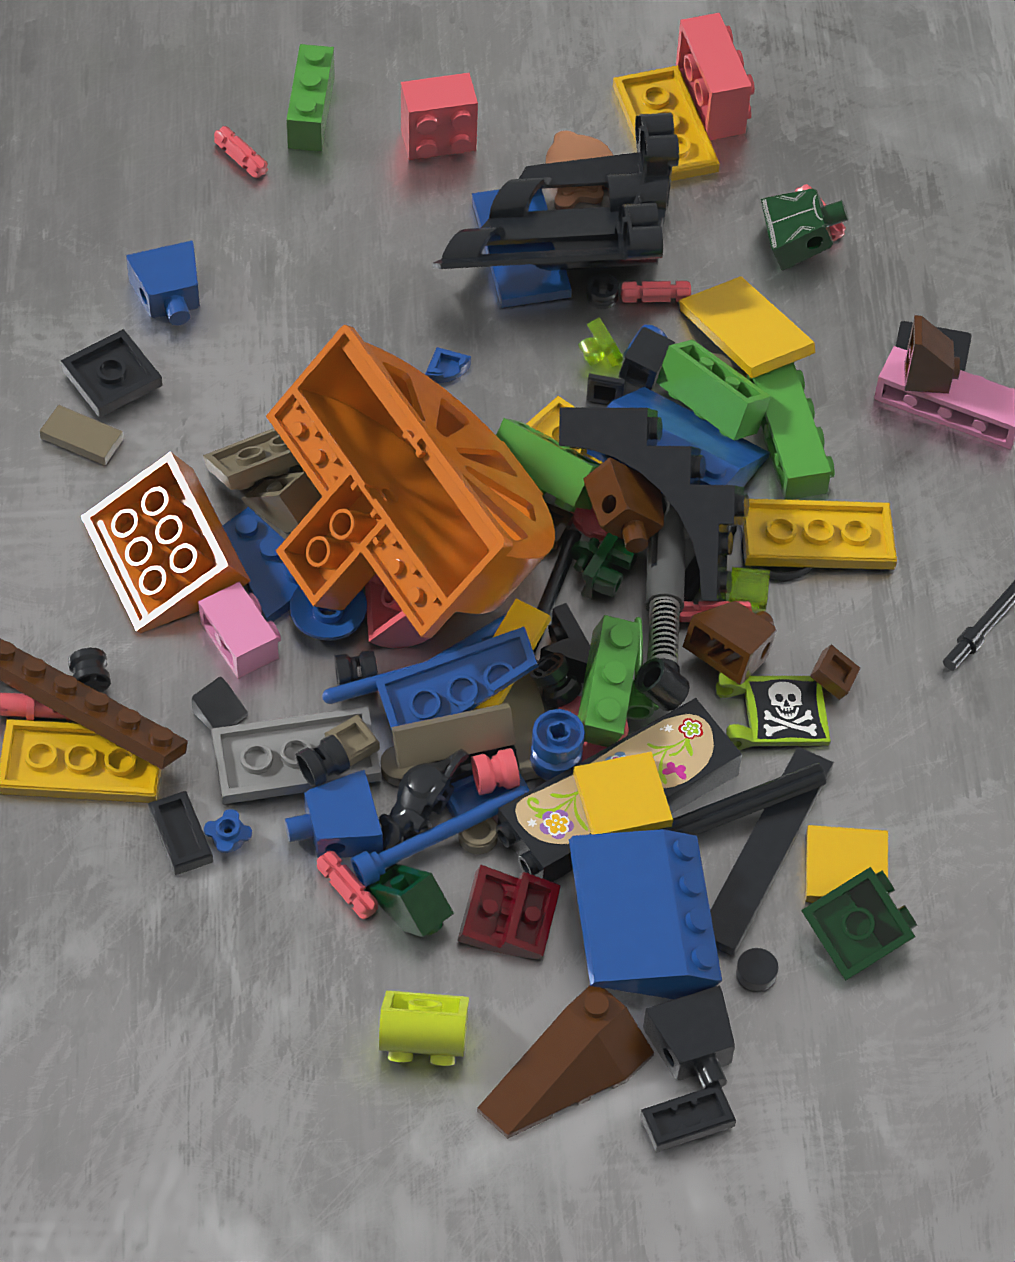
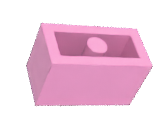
[198,582,281,679]

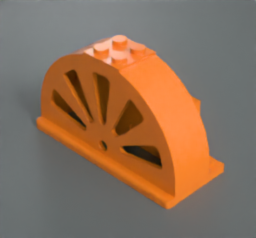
[266,325,555,639]

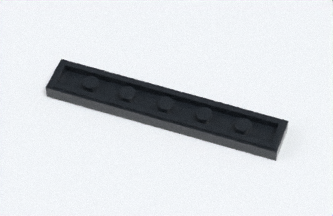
[710,747,834,956]

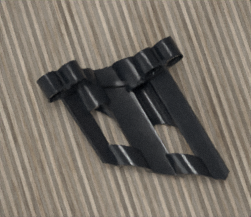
[432,113,679,271]

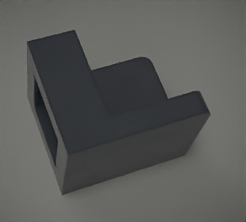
[618,327,675,390]

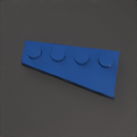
[375,627,538,730]

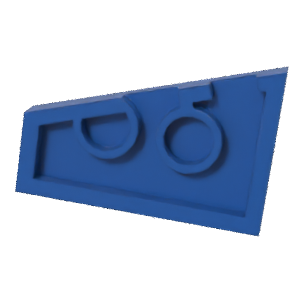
[222,507,299,622]

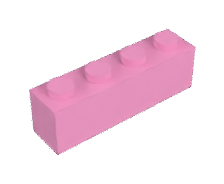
[874,346,1015,450]

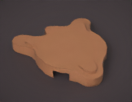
[545,131,613,210]

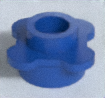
[204,809,252,853]

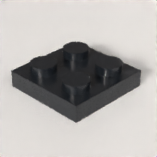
[60,329,163,418]

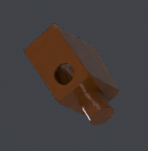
[583,458,665,553]
[682,601,777,685]

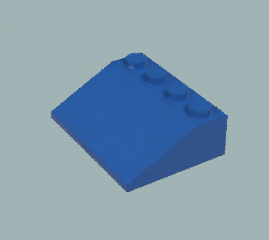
[587,387,770,494]
[569,829,722,1000]

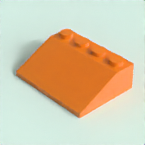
[81,452,250,634]

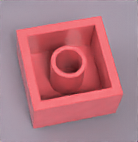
[401,73,478,160]

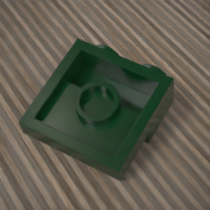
[801,867,918,981]

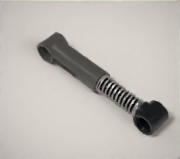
[634,496,690,711]

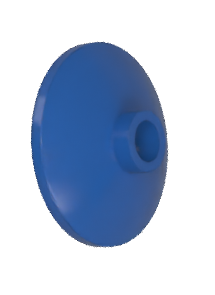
[290,586,367,640]

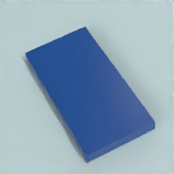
[472,189,572,308]

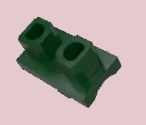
[570,533,638,599]

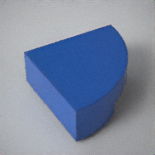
[425,347,471,383]

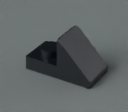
[540,603,590,684]

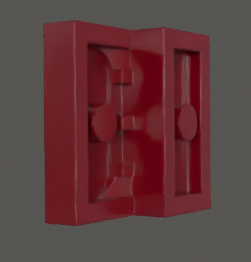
[457,865,561,959]

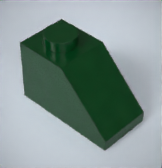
[365,863,454,937]

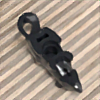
[379,749,470,851]

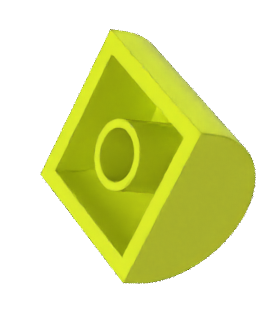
[379,990,469,1066]

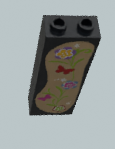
[496,698,742,882]

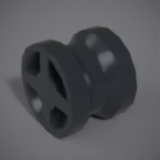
[68,647,111,692]

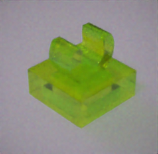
[578,317,624,368]

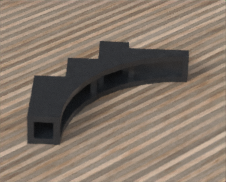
[559,407,749,601]

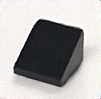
[586,373,627,404]
[191,676,248,730]

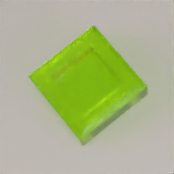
[728,567,770,609]

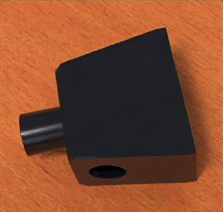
[643,985,735,1089]

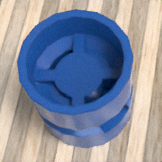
[530,709,585,781]

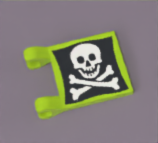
[715,673,831,750]

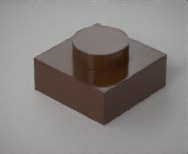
[810,644,860,700]

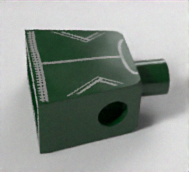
[761,188,849,271]

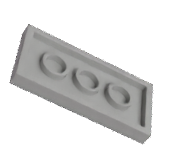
[211,706,381,804]

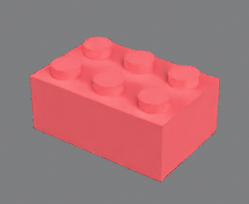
[676,13,755,141]

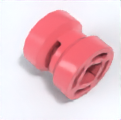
[471,748,520,795]

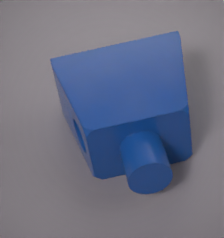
[126,241,200,326]
[285,770,383,858]

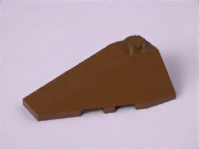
[477,985,654,1139]

